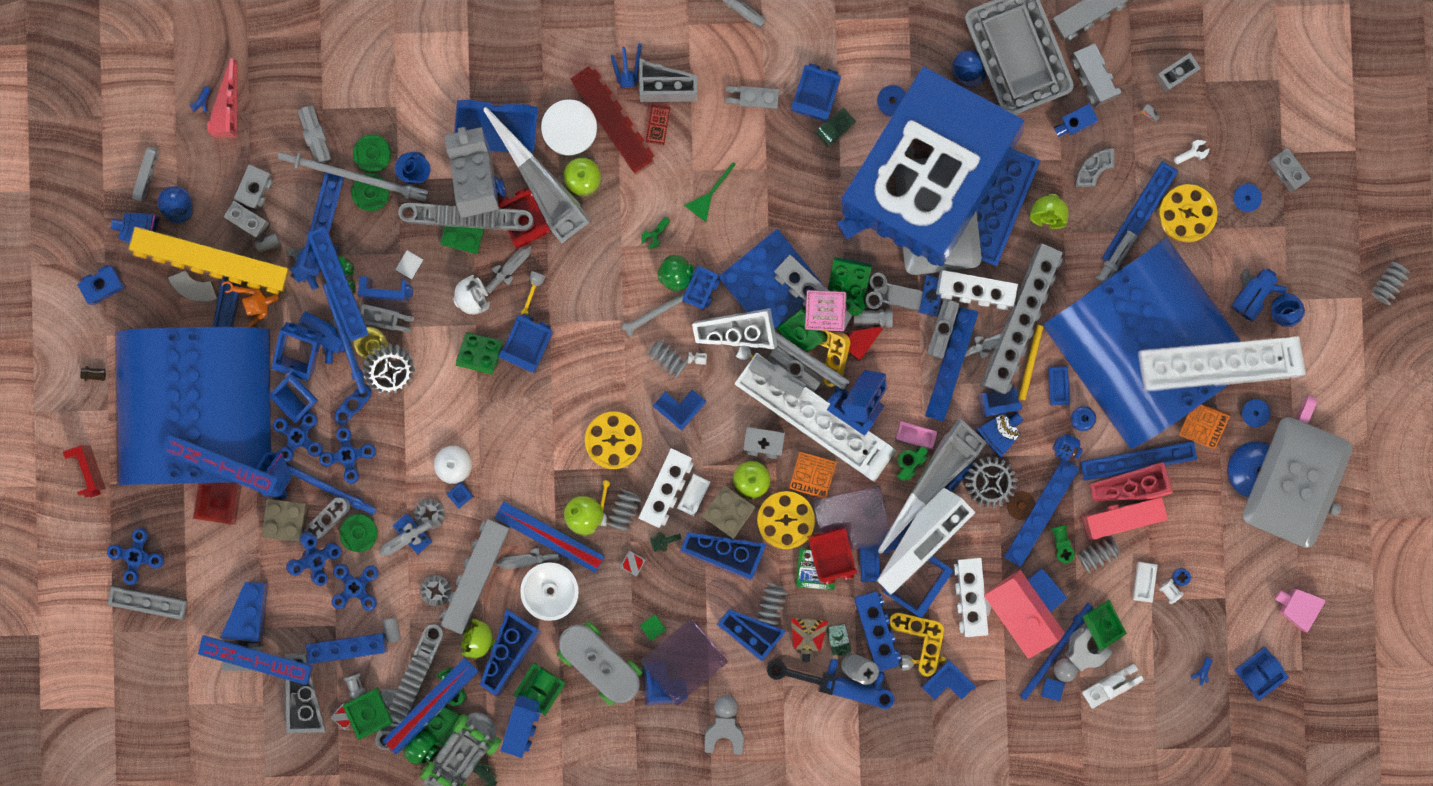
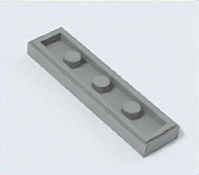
[107,586,188,620]

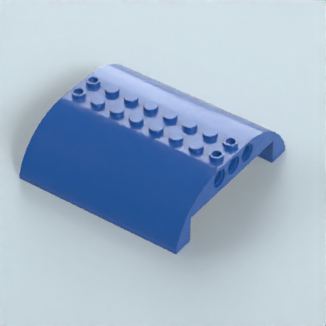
[1042,237,1242,450]
[116,327,271,485]

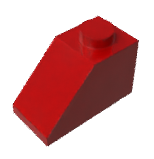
[842,327,883,361]

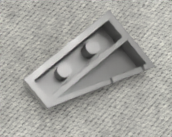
[1070,44,1122,108]
[639,58,698,102]

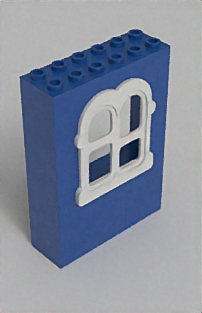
[841,66,1025,267]

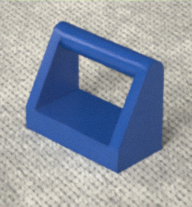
[269,372,318,424]

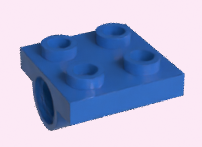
[1234,647,1289,701]

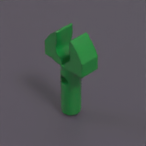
[642,217,670,249]
[832,288,866,316]

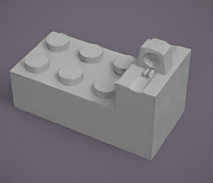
[445,127,499,218]

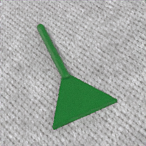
[684,162,735,222]

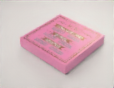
[805,291,846,331]

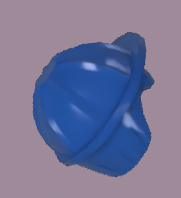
[952,50,986,87]
[395,152,431,184]
[158,186,192,223]
[1271,294,1305,327]

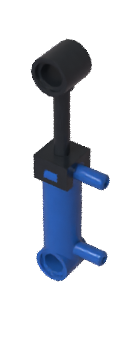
[767,659,895,709]

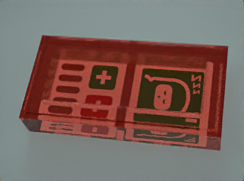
[646,104,671,146]

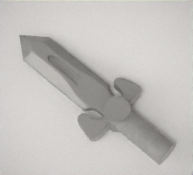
[484,245,531,294]
[965,332,1018,358]
[379,520,433,555]
[495,548,560,569]

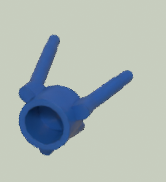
[610,43,642,88]

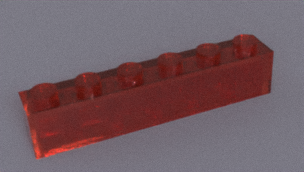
[570,66,655,176]

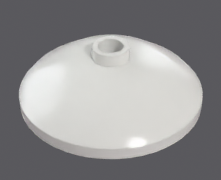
[521,563,579,621]

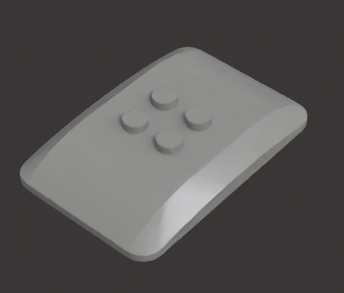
[965,0,1074,115]
[894,155,982,275]
[1242,417,1352,548]

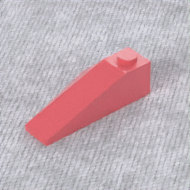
[207,58,238,138]
[1090,462,1173,501]

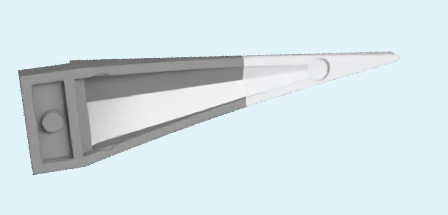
[484,107,591,243]
[878,419,987,553]

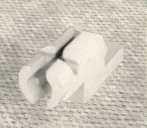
[1082,664,1144,709]

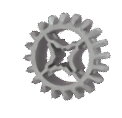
[362,343,415,395]
[965,457,1017,508]

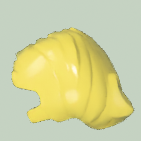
[353,327,388,362]

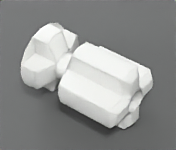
[688,352,707,365]

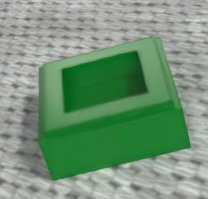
[640,614,666,641]

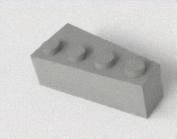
[286,653,326,733]

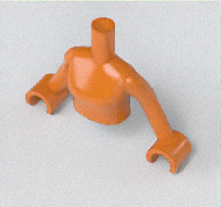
[222,281,279,328]

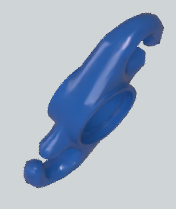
[334,385,372,425]

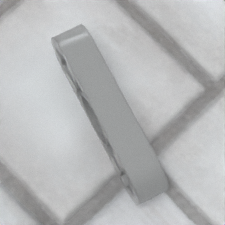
[132,146,159,202]
[304,497,350,541]

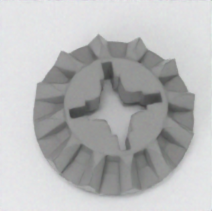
[414,499,445,529]
[420,575,451,606]

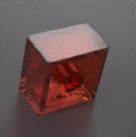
[193,483,242,525]

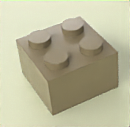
[702,485,756,539]
[262,499,309,542]

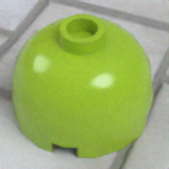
[563,158,601,196]
[1030,194,1069,229]
[733,461,771,499]
[564,496,604,535]
[461,619,495,659]

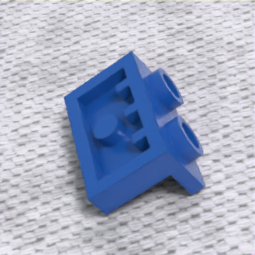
[682,265,720,310]

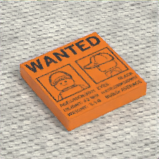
[1179,403,1230,449]
[789,452,836,499]

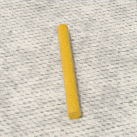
[1018,325,1044,401]

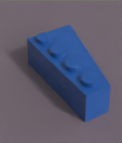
[680,532,766,581]
[480,609,542,696]

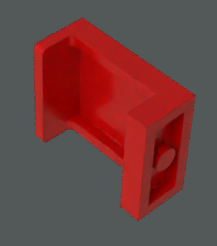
[498,189,551,249]
[63,445,106,498]
[807,527,857,585]

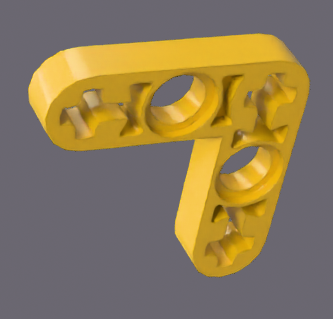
[819,330,850,387]
[889,613,944,677]

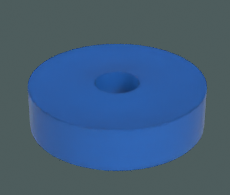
[877,85,906,117]

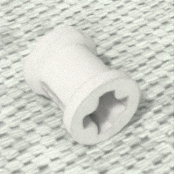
[1159,579,1184,604]

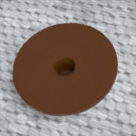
[1007,491,1035,520]

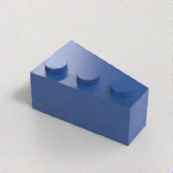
[220,581,268,642]
[716,609,786,661]

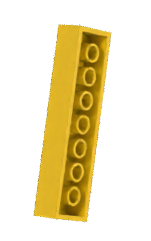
[129,227,290,295]

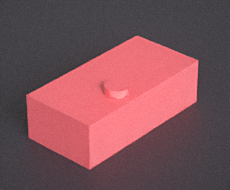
[1081,497,1168,539]
[984,570,1065,659]

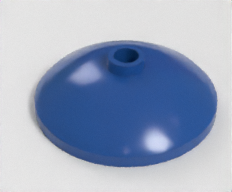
[1228,442,1270,498]

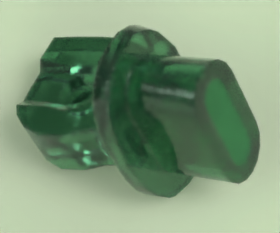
[650,532,682,552]

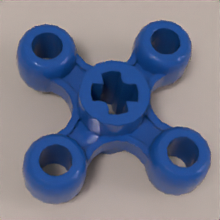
[273,412,323,462]
[319,427,377,484]
[107,528,165,585]
[286,532,341,586]
[331,564,379,611]

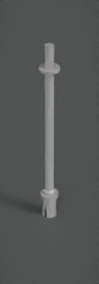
[277,152,429,202]

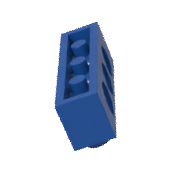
[854,591,901,672]
[306,633,388,664]

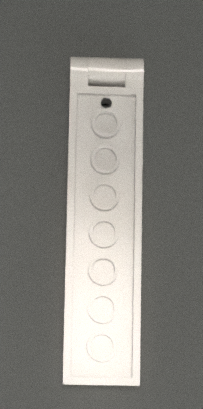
[1138,337,1306,391]
[735,353,897,482]

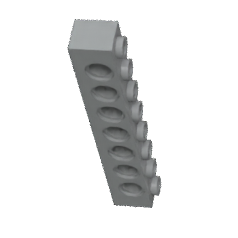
[980,244,1063,394]

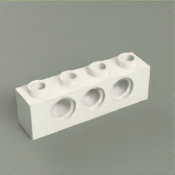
[936,270,1018,310]
[639,448,694,528]
[954,558,988,637]

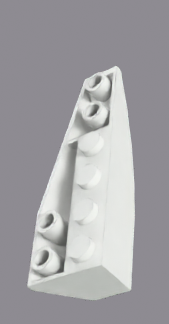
[877,488,976,595]

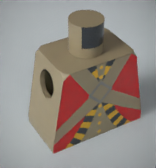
[790,617,828,662]

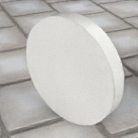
[541,100,597,156]

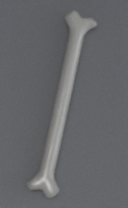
[621,291,686,337]

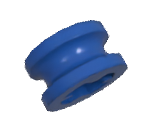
[1172,568,1191,586]

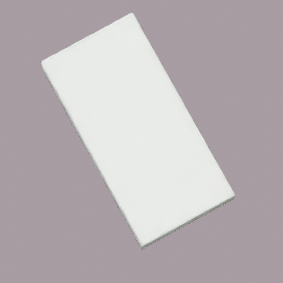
[677,474,711,516]
[1132,562,1158,603]

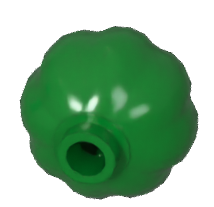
[657,255,694,291]
[403,730,438,765]

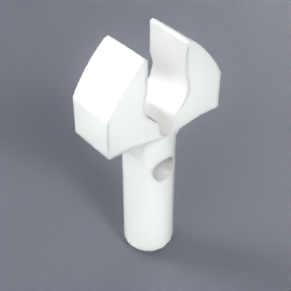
[1174,140,1210,164]

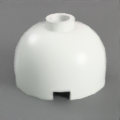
[453,275,490,315]
[434,446,472,484]

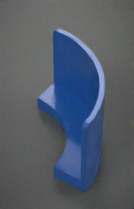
[454,99,538,153]

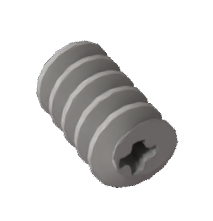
[1371,262,1410,306]
[646,339,688,380]
[606,488,642,531]
[1077,536,1121,573]
[756,582,788,625]
[841,653,879,685]

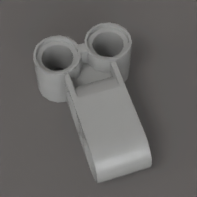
[864,273,923,311]

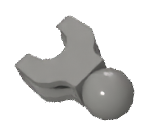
[1054,624,1112,682]
[705,695,744,755]

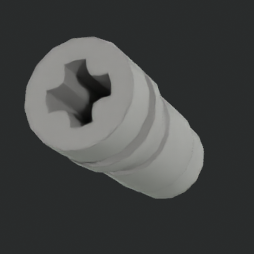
[854,309,893,328]

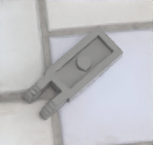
[725,86,779,109]
[360,304,414,333]

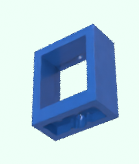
[271,322,323,381]

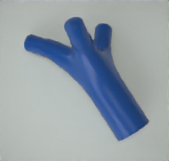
[190,86,211,112]
[1191,657,1213,686]

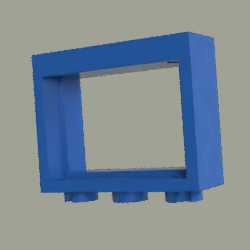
[881,556,954,618]

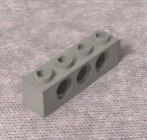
[773,255,846,308]

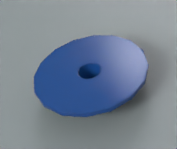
[1234,184,1262,212]
[1242,399,1270,427]

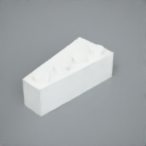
[692,308,777,349]

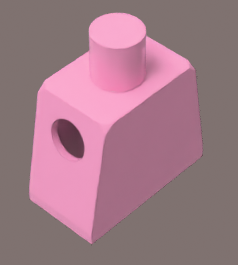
[1275,589,1326,632]

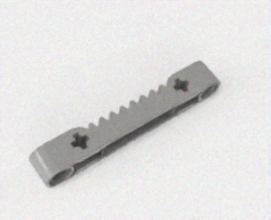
[398,203,534,231]
[375,623,445,750]

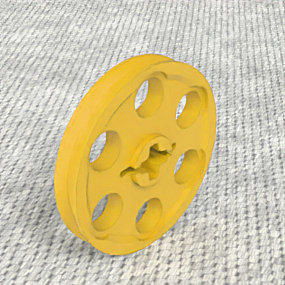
[1159,184,1217,242]
[585,412,642,469]
[757,491,815,549]

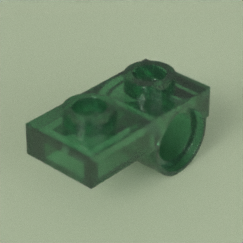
[815,107,856,148]

